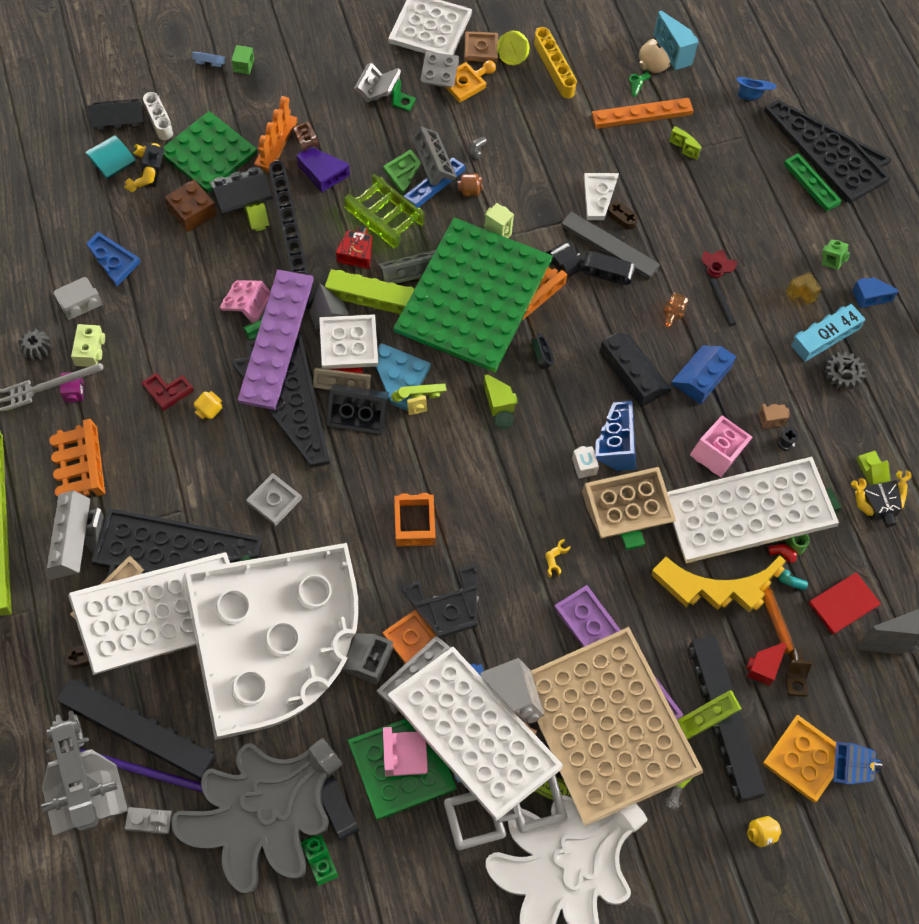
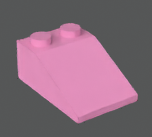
[690,416,753,477]

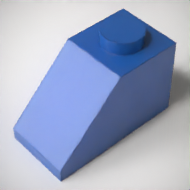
[852,277,898,308]

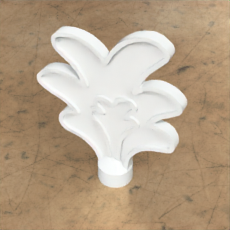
[486,795,647,924]

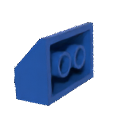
[671,345,736,404]

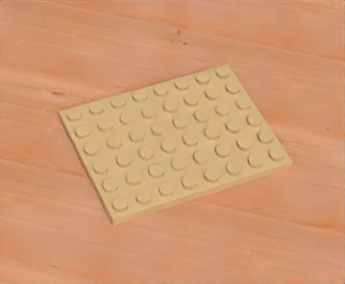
[531,627,703,826]

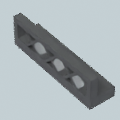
[412,127,457,186]
[378,250,436,284]

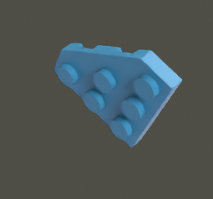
[375,343,431,411]

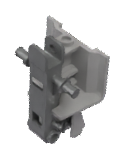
[41,711,128,835]

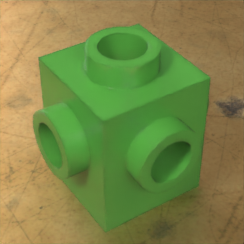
[822,240,850,270]

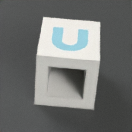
[572,446,599,479]

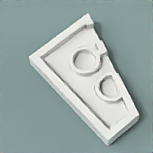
[584,173,619,220]

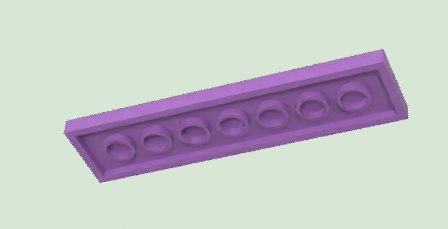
[238,270,314,410]
[554,585,683,720]

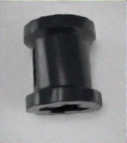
[778,428,799,451]

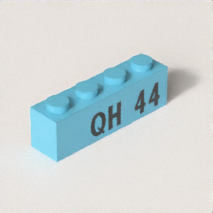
[791,304,866,362]

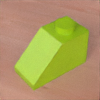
[244,202,269,231]
[483,374,517,416]

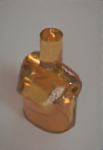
[663,293,689,327]

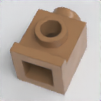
[758,404,790,429]

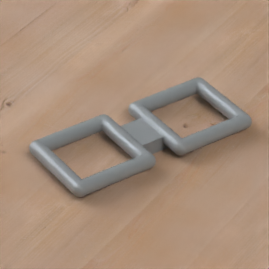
[444,775,568,850]

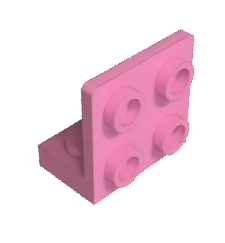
[220,280,271,323]
[383,727,428,776]

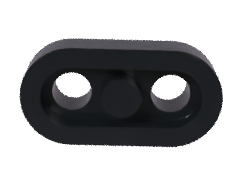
[531,333,554,369]

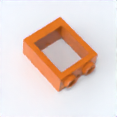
[394,493,435,547]

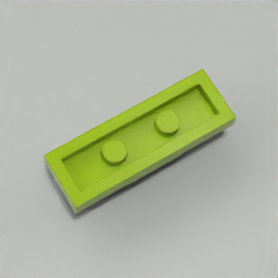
[677,690,741,739]

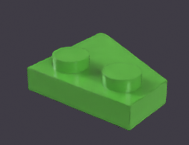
[383,150,421,194]

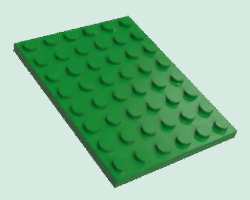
[394,217,553,373]

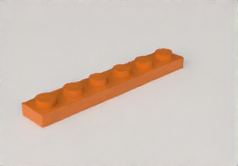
[591,98,693,129]

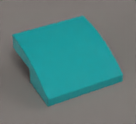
[86,135,136,180]

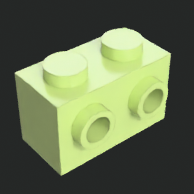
[484,203,514,238]
[71,324,105,367]

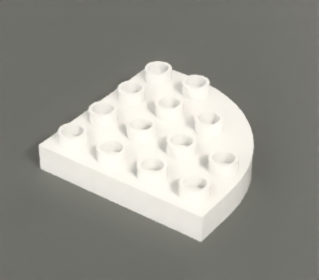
[183,543,358,740]

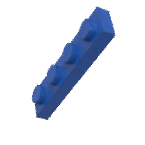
[403,158,466,209]

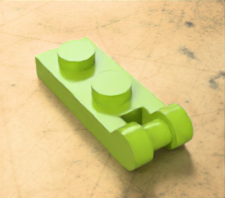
[391,384,447,403]

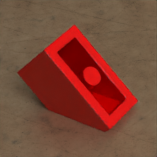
[746,643,787,686]

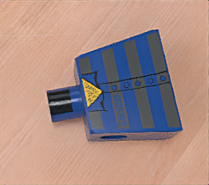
[833,741,882,784]

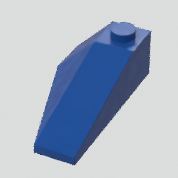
[595,401,636,471]

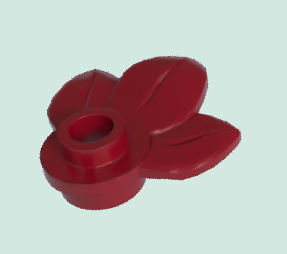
[702,249,737,278]

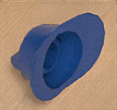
[736,77,777,101]

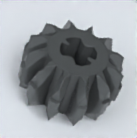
[18,329,51,362]

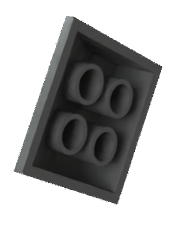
[856,609,919,654]

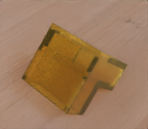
[786,272,822,305]

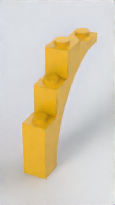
[651,556,786,612]

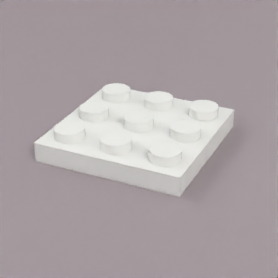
[320,315,378,369]

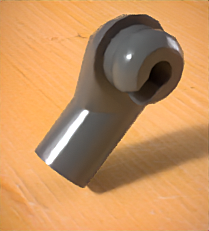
[469,137,487,160]

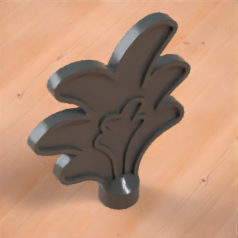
[172,737,343,894]

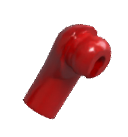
[768,544,797,563]

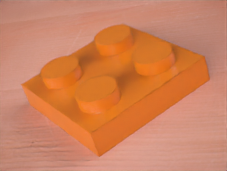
[382,610,435,664]

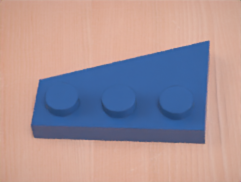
[86,232,141,286]

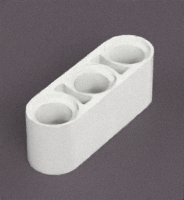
[143,92,173,140]

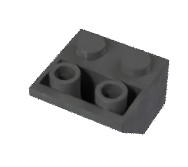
[341,633,393,686]

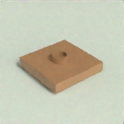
[464,31,498,62]

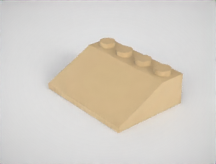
[582,467,676,539]

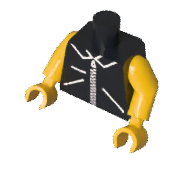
[124,143,164,192]
[851,470,911,528]

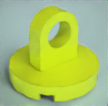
[497,31,530,65]

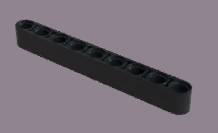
[269,160,314,309]

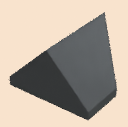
[309,283,349,329]
[84,508,105,554]

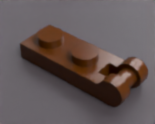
[293,121,319,152]

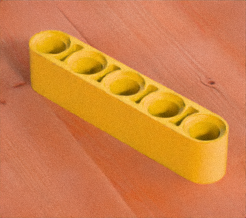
[534,27,577,98]

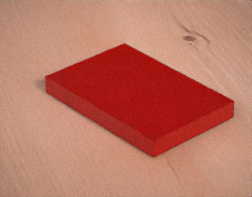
[809,572,881,635]

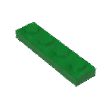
[783,153,841,212]

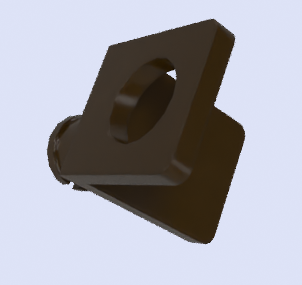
[786,649,812,697]

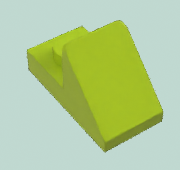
[856,451,891,485]

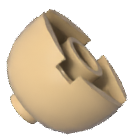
[639,39,670,73]

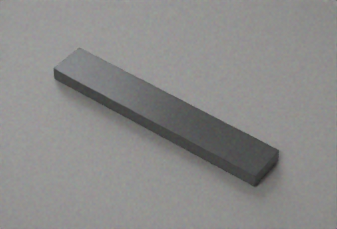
[561,211,660,279]

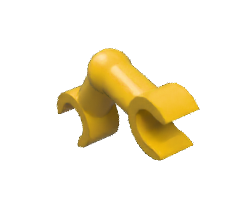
[545,539,570,578]

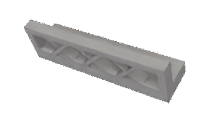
[377,636,450,714]

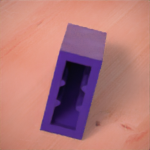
[296,147,350,192]

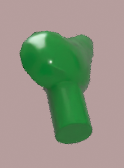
[629,72,650,97]

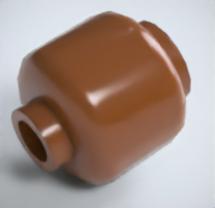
[458,173,483,197]

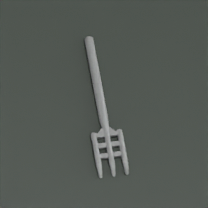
[0,363,103,411]

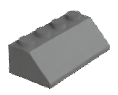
[47,490,90,580]

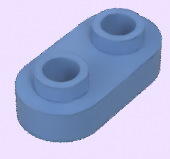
[192,52,226,67]

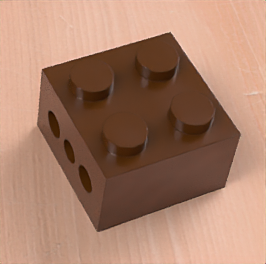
[165,180,217,232]

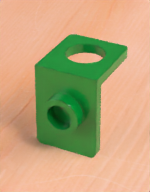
[390,79,416,111]

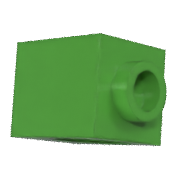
[231,45,254,74]

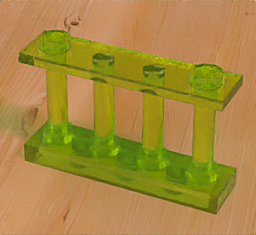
[344,173,425,249]

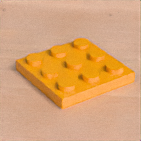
[762,715,836,803]

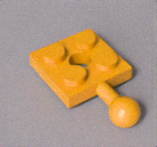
[445,60,496,103]

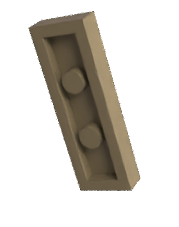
[313,368,371,390]

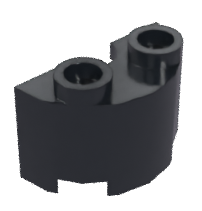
[545,241,583,279]

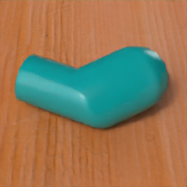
[778,570,808,591]

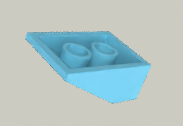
[653,11,698,70]

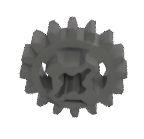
[824,352,866,390]

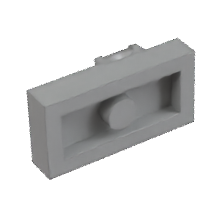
[125,807,173,834]

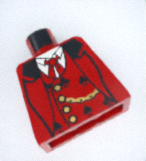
[336,226,372,269]

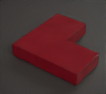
[141,372,194,411]

